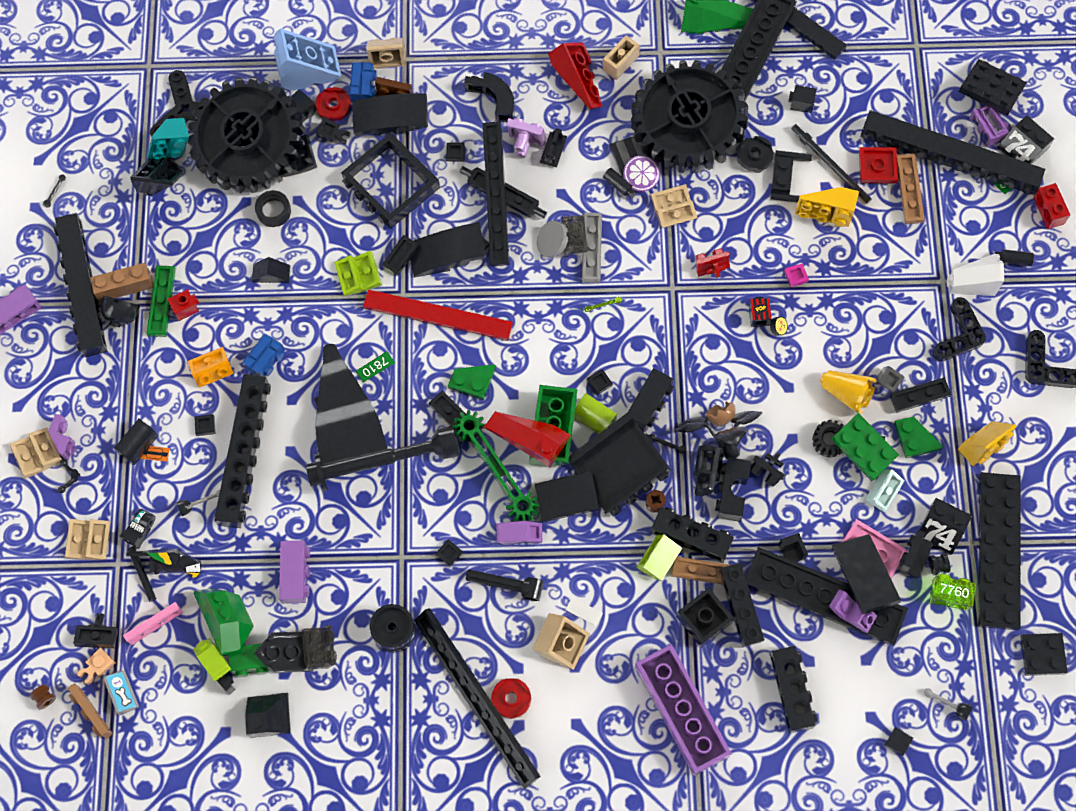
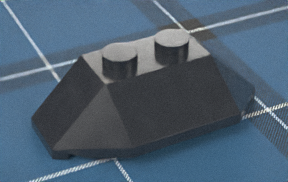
[130,157,183,196]

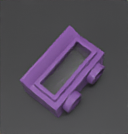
[969,105,1010,147]

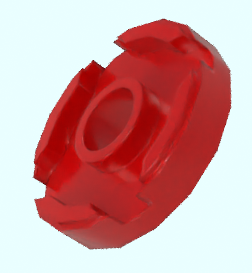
[315,87,351,121]
[491,678,532,719]

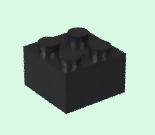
[676,587,734,648]

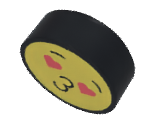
[770,317,788,336]

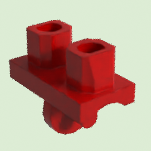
[696,248,730,278]

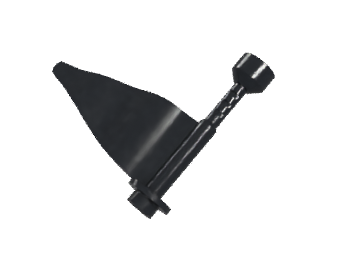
[305,343,459,492]

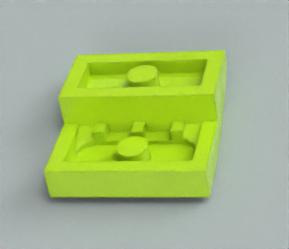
[334,251,382,296]

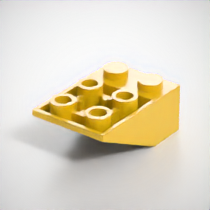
[795,187,859,227]
[958,421,1017,467]

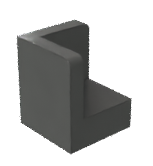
[873,366,905,393]

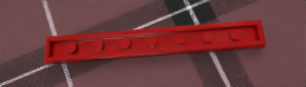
[363,289,513,341]

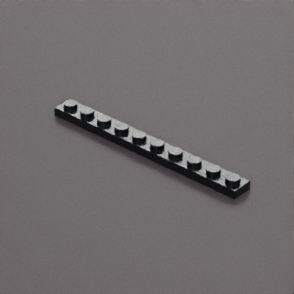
[414,608,541,789]

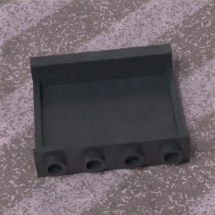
[568,412,672,517]

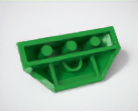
[193,588,254,655]

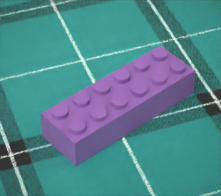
[635,644,732,776]

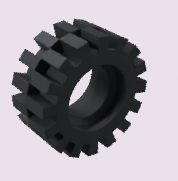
[812,420,844,458]

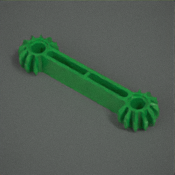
[453,410,539,522]

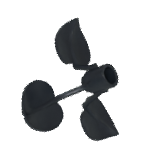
[674,411,763,459]

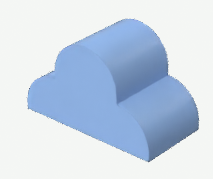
[274,28,342,90]

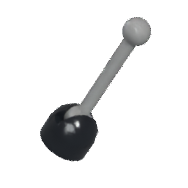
[176,490,220,516]
[924,688,973,721]

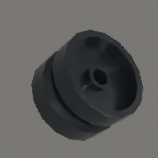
[369,604,416,653]

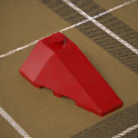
[548,42,602,109]
[484,411,571,468]

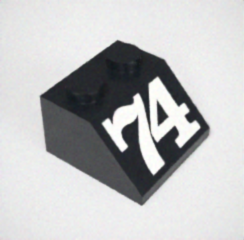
[997,115,1055,164]
[919,498,972,555]

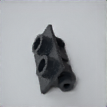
[539,128,567,168]

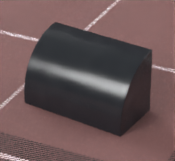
[114,418,159,466]

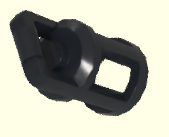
[693,445,725,497]

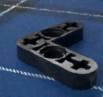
[932,297,986,362]
[1025,330,1076,388]

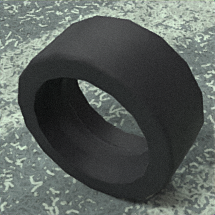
[255,190,291,227]

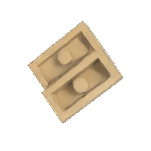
[650,184,697,228]
[10,427,62,479]
[65,519,110,560]

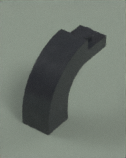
[464,72,515,123]

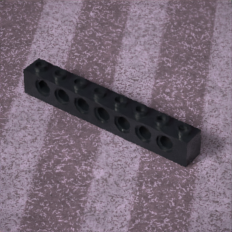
[214,374,271,529]

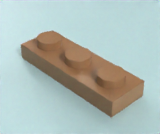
[68,683,113,739]

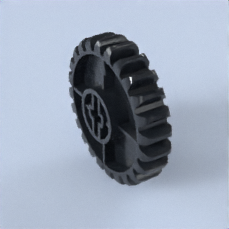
[631,60,748,173]
[187,77,305,193]

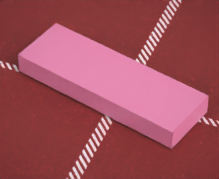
[123,602,183,645]

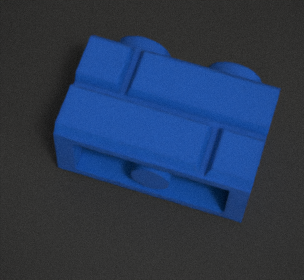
[349,63,378,103]
[242,333,285,377]

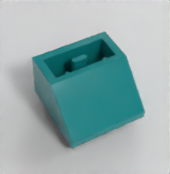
[146,118,189,160]

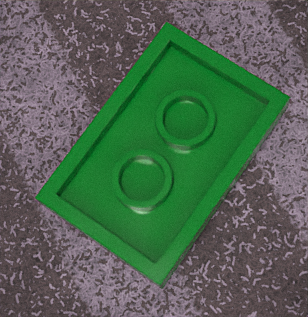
[831,412,899,482]

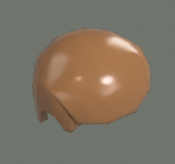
[705,401,736,426]

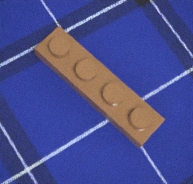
[897,154,925,224]

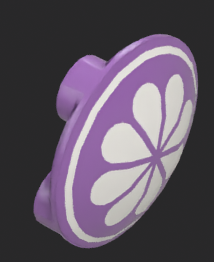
[623,155,660,192]

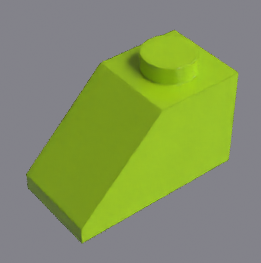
[193,638,231,682]

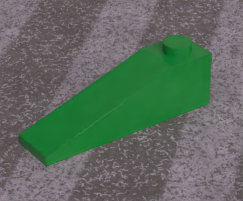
[681,0,753,35]

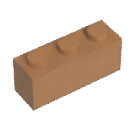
[90,263,153,302]

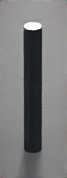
[127,546,157,602]

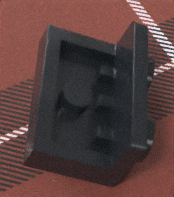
[899,530,933,578]

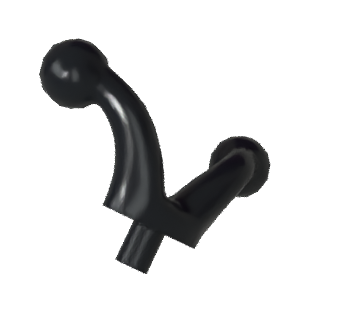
[58,459,80,493]

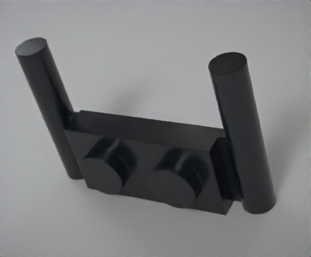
[770,150,812,203]

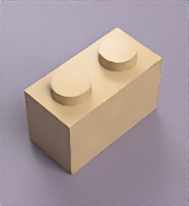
[603,35,640,80]

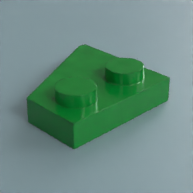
[448,364,496,400]
[894,416,943,459]

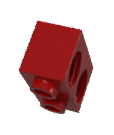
[1033,183,1071,230]

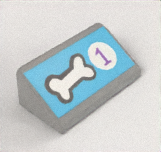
[103,670,139,716]

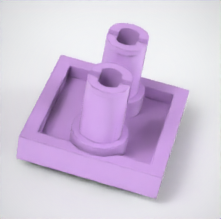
[507,118,546,158]

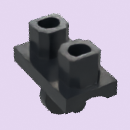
[750,452,786,487]

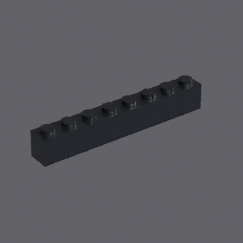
[53,213,108,357]

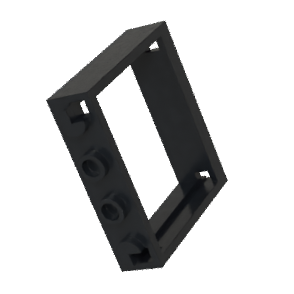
[341,132,440,228]

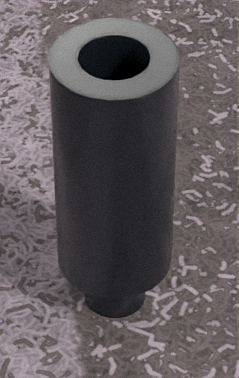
[603,168,636,198]
[995,249,1034,266]

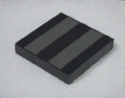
[610,136,652,177]

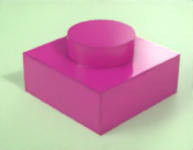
[784,263,809,288]

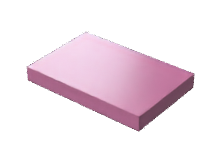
[842,519,908,578]

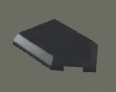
[253,632,314,673]

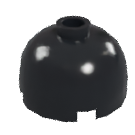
[100,296,140,328]

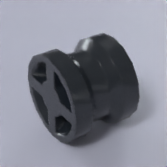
[929,553,951,576]

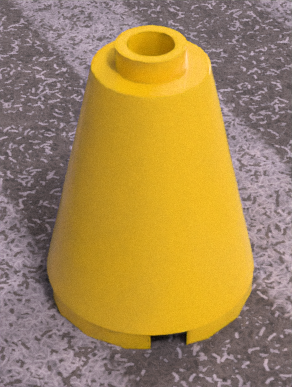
[820,370,876,414]

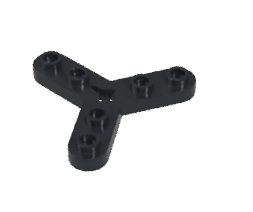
[150,70,203,137]

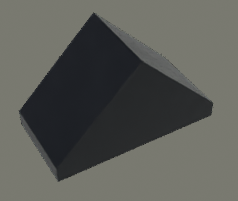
[252,257,291,283]

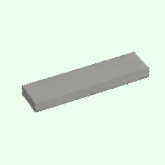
[582,213,602,283]

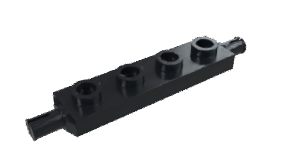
[460,166,548,219]

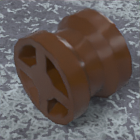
[646,490,666,513]
[29,684,56,710]

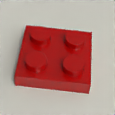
[859,147,898,184]

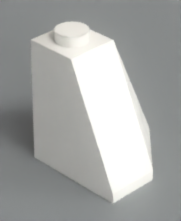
[947,254,1004,296]

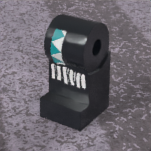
[120,508,156,549]

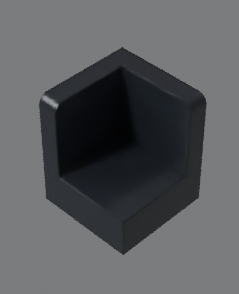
[778,533,808,563]

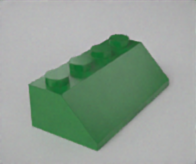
[529,384,578,467]

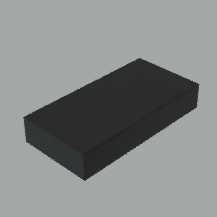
[382,234,419,276]

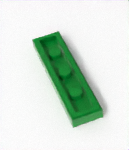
[146,265,176,337]

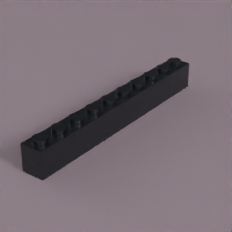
[860,110,1046,195]

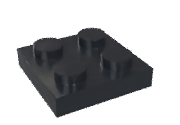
[1020,633,1068,676]

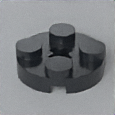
[737,136,774,173]

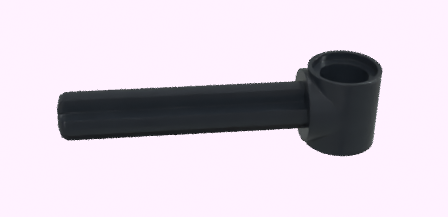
[466,569,544,601]

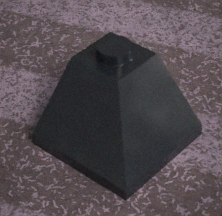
[245,693,291,738]

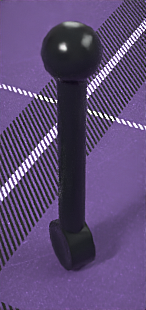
[43,174,66,208]
[649,433,686,454]

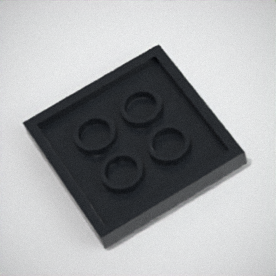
[958,59,1027,116]

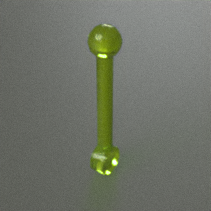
[584,296,622,312]

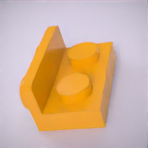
[187,347,234,388]

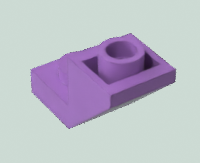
[48,414,76,460]
[496,521,543,545]
[829,590,877,633]

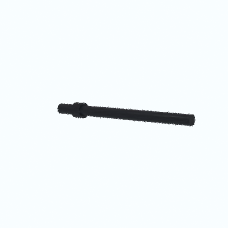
[791,124,872,204]

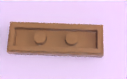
[671,557,730,585]

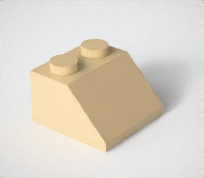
[366,38,406,69]
[533,613,590,670]

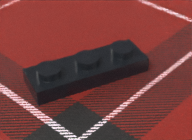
[890,377,952,413]
[428,390,482,444]

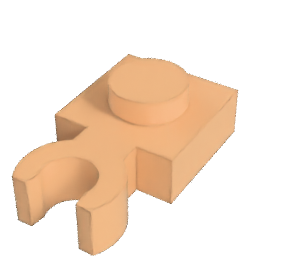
[77,648,115,685]

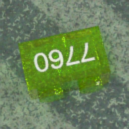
[929,574,976,611]

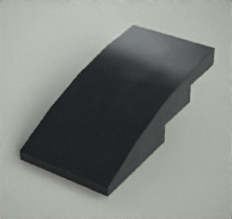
[353,93,428,136]
[411,222,486,278]

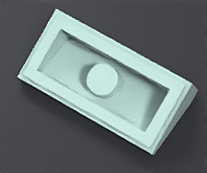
[865,469,904,512]

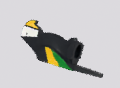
[126,548,201,578]

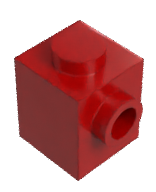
[168,289,200,321]

